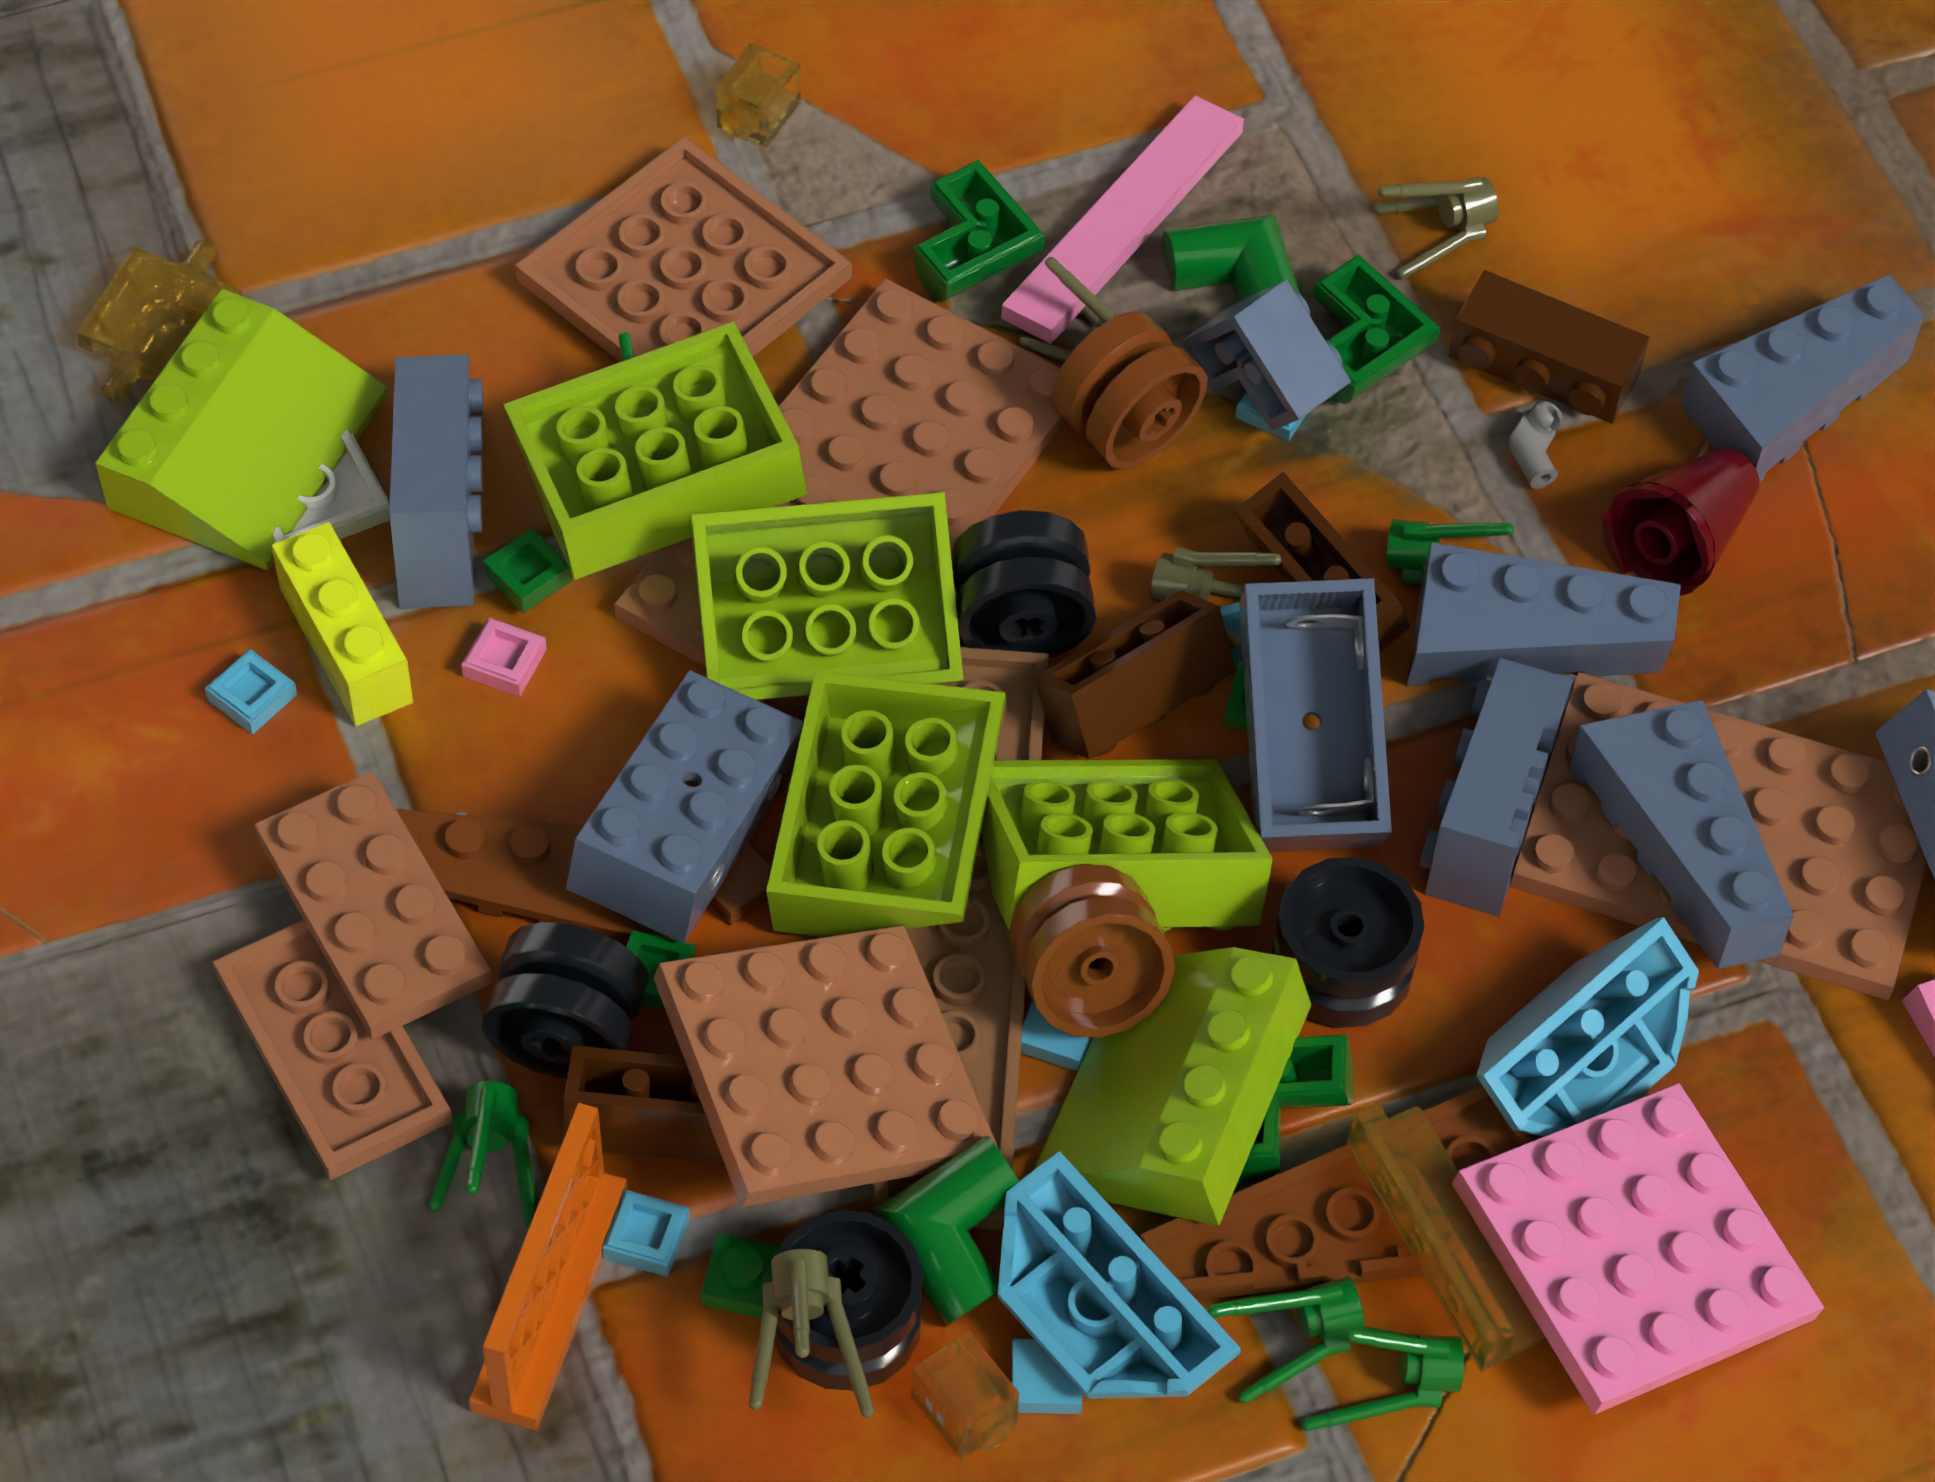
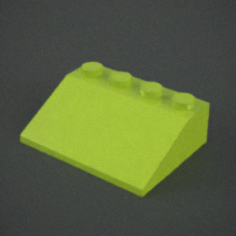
[95,289,389,571]
[503,322,808,580]
[691,492,964,701]
[766,671,1006,937]
[981,759,1273,931]
[1034,947,1311,1226]

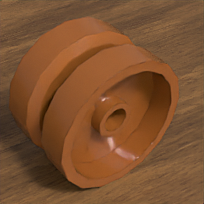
[1051,311,1208,469]
[1009,864,1175,1038]

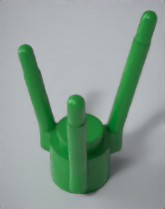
[1387,519,1514,585]
[429,1081,537,1230]
[1208,1277,1365,1403]
[1301,1326,1464,1431]

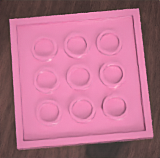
[1452,1083,1825,1415]

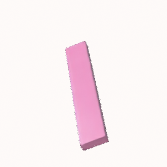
[1001,95,1244,344]

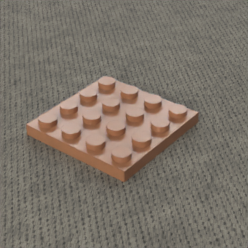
[515,136,852,362]
[653,925,998,1207]

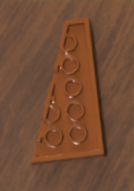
[1139,1085,1534,1300]

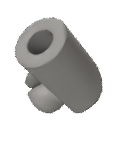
[1508,401,1563,489]

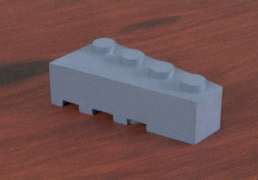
[1681,274,1925,483]
[389,354,484,609]
[1406,542,1681,686]
[1419,658,1574,917]
[1570,700,1794,969]

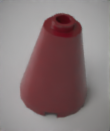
[1602,448,1759,596]

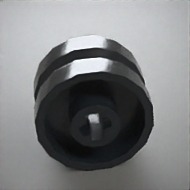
[951,510,1097,658]
[1271,857,1425,1028]
[482,922,649,1079]
[770,1210,923,1391]

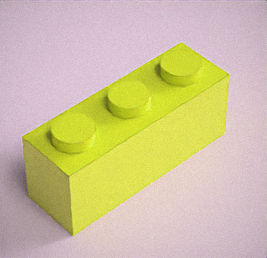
[271,522,413,727]

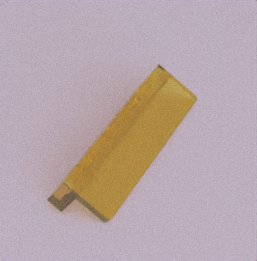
[1347,1102,1548,1372]

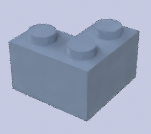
[1181,279,1351,430]

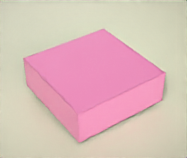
[461,617,547,698]

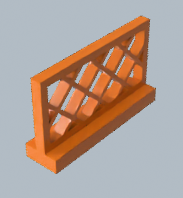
[469,1103,628,1431]

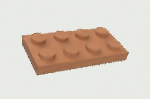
[254,771,492,1040]
[213,920,453,1181]

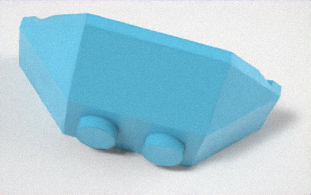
[1476,917,1699,1137]
[998,1151,1241,1399]

